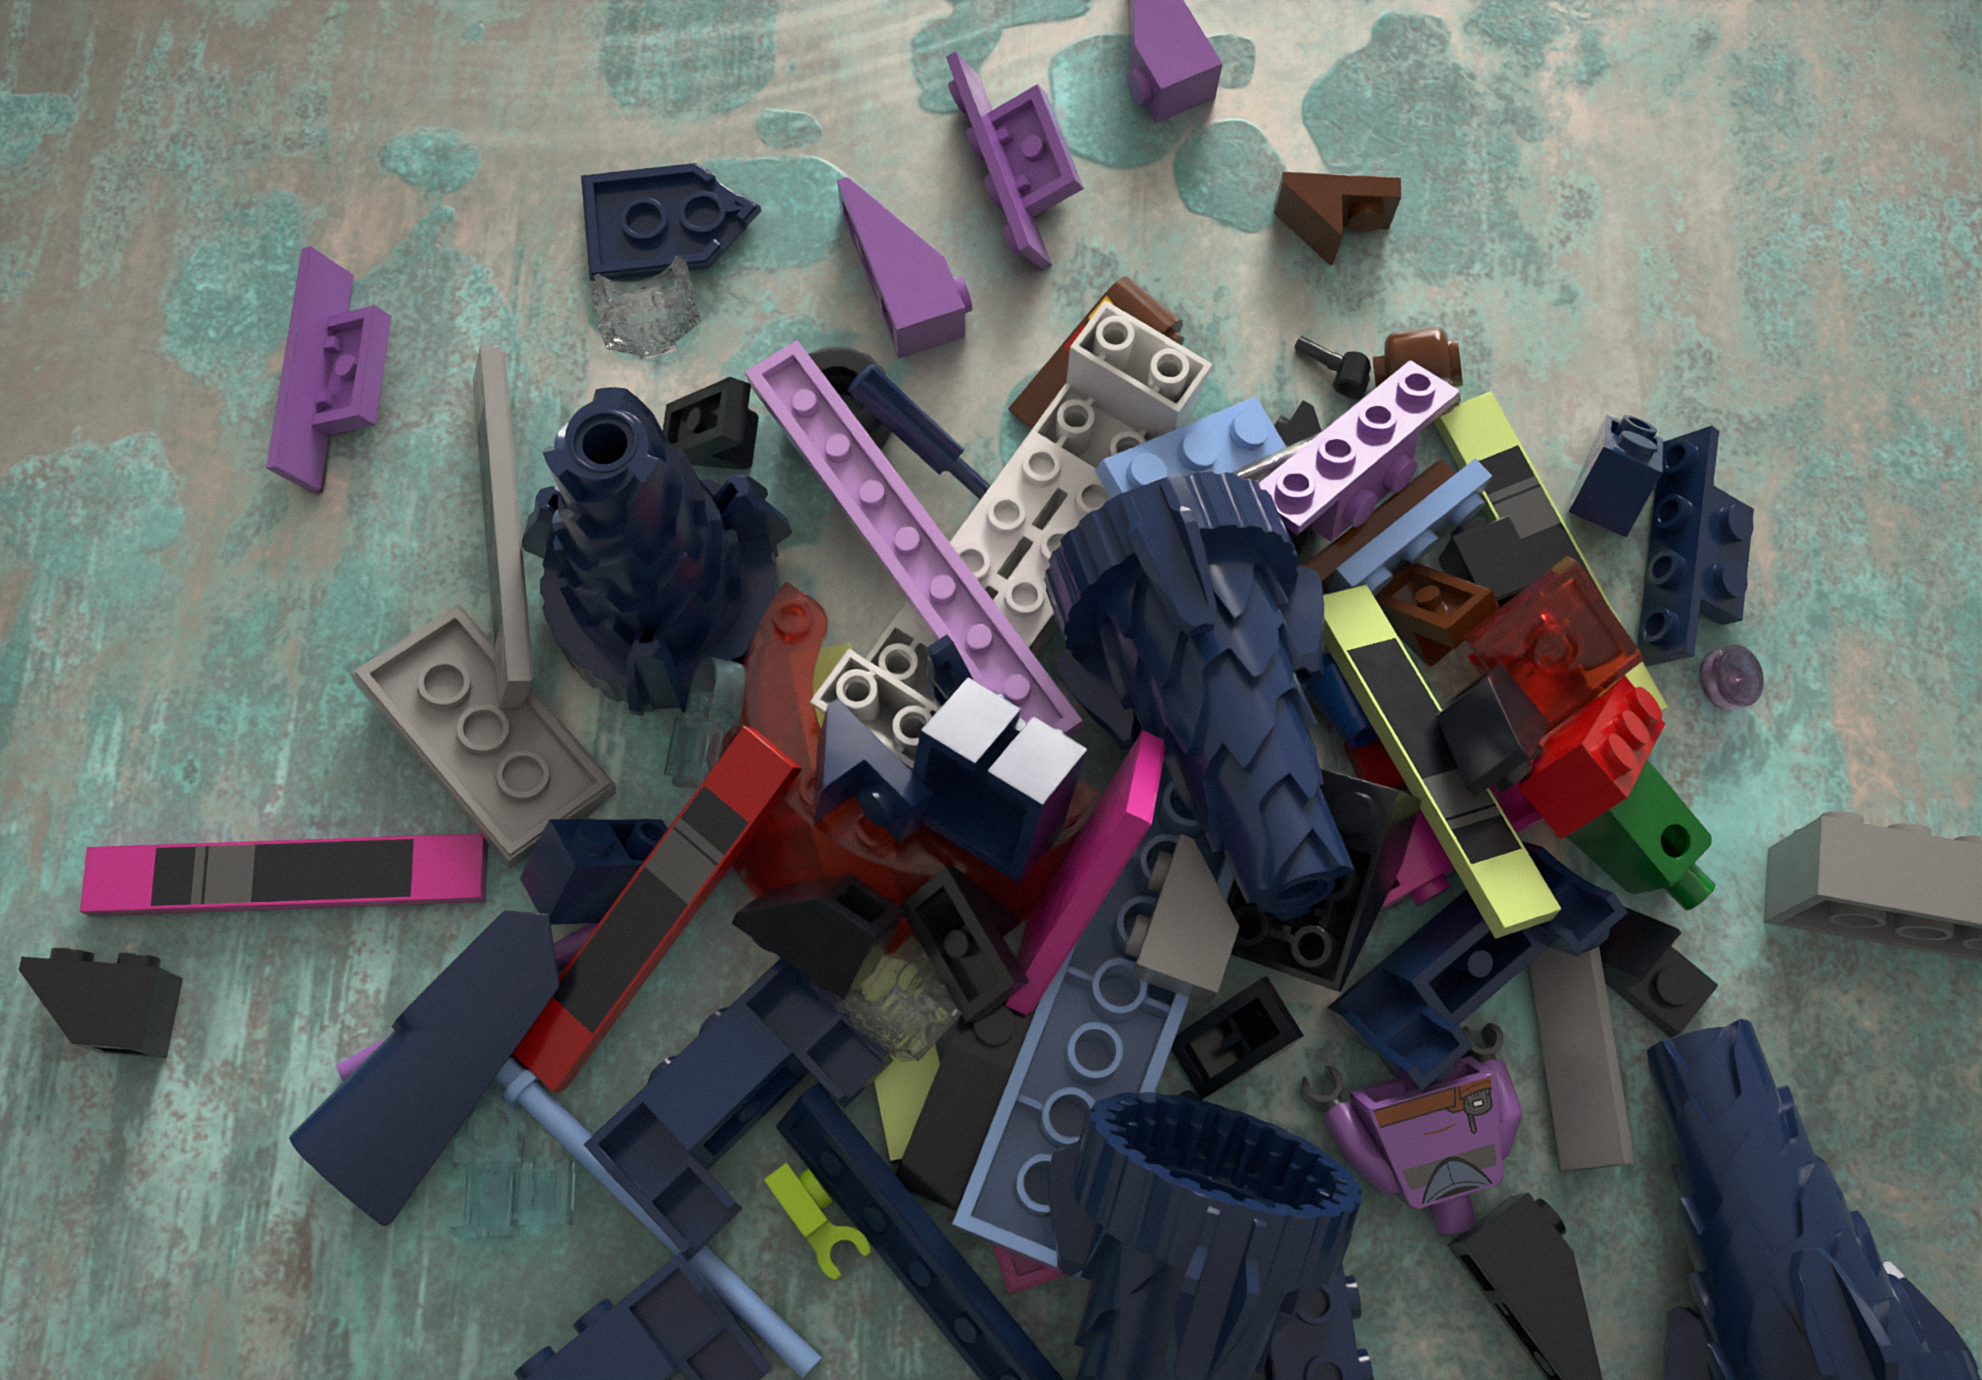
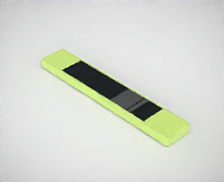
[1433,391,1668,712]
[1323,584,1561,939]

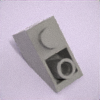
[1125,834,1239,1005]

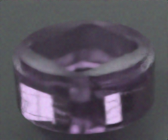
[1699,644,1764,710]

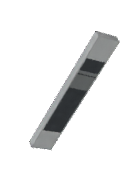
[473,346,534,708]

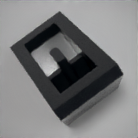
[1171,976,1304,1100]

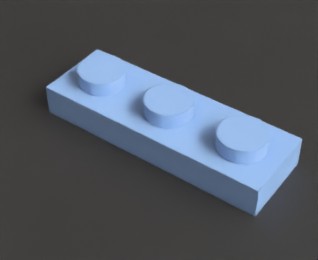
[1095,397,1287,499]
[1327,458,1492,596]

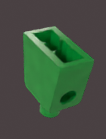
[1566,760,1716,911]

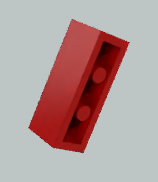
[1517,674,1665,839]

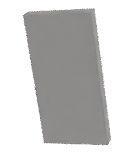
[351,604,616,869]

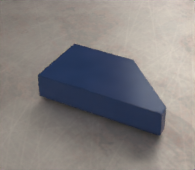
[927,634,974,707]

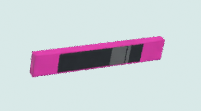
[80,833,488,916]

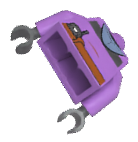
[1301,1023,1522,1234]

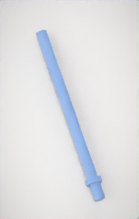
[495,1056,822,1379]

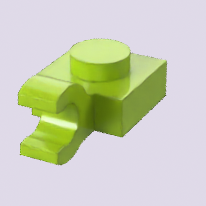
[764,1162,872,1281]

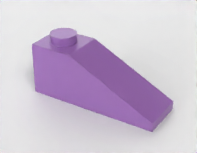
[1127,0,1222,123]
[837,177,972,359]

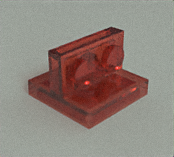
[1463,556,1645,738]

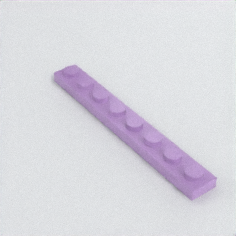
[745,340,1084,738]

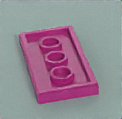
[1005,730,1166,1016]

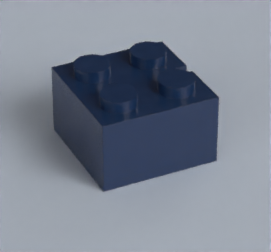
[912,677,1087,884]

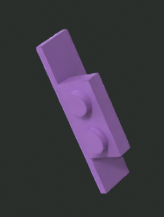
[946,51,1084,271]
[266,246,392,492]
[1259,360,1460,542]

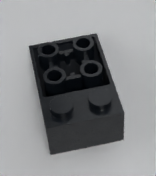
[1227,768,1421,992]

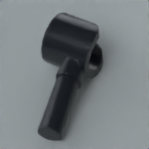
[1294,336,1371,399]

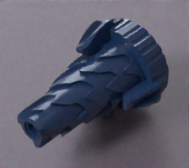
[522,387,792,716]
[1044,471,1355,921]
[1647,1019,1981,1380]
[1048,1092,1362,1380]

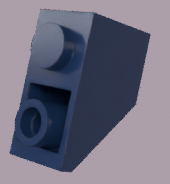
[1569,414,1663,538]
[520,819,668,925]

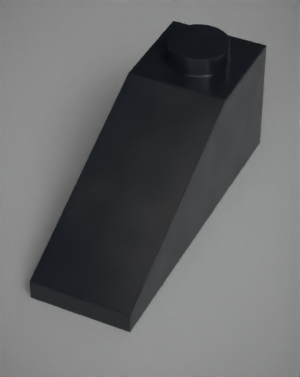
[895,1001,1037,1211]
[1447,1192,1603,1380]

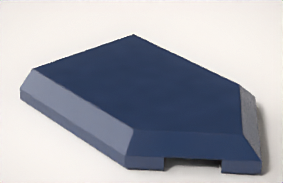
[581,163,761,282]

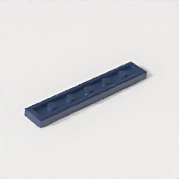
[776,1082,1064,1380]

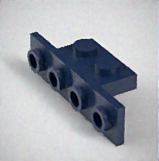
[1637,426,1754,667]

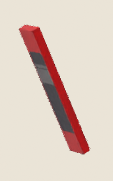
[513,726,802,1092]

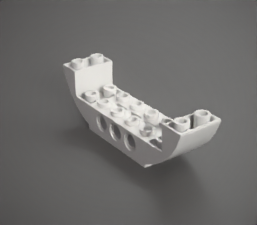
[810,300,1213,770]

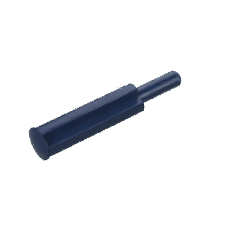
[847,363,991,500]

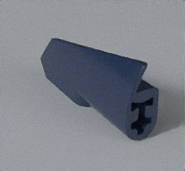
[289,910,560,1226]

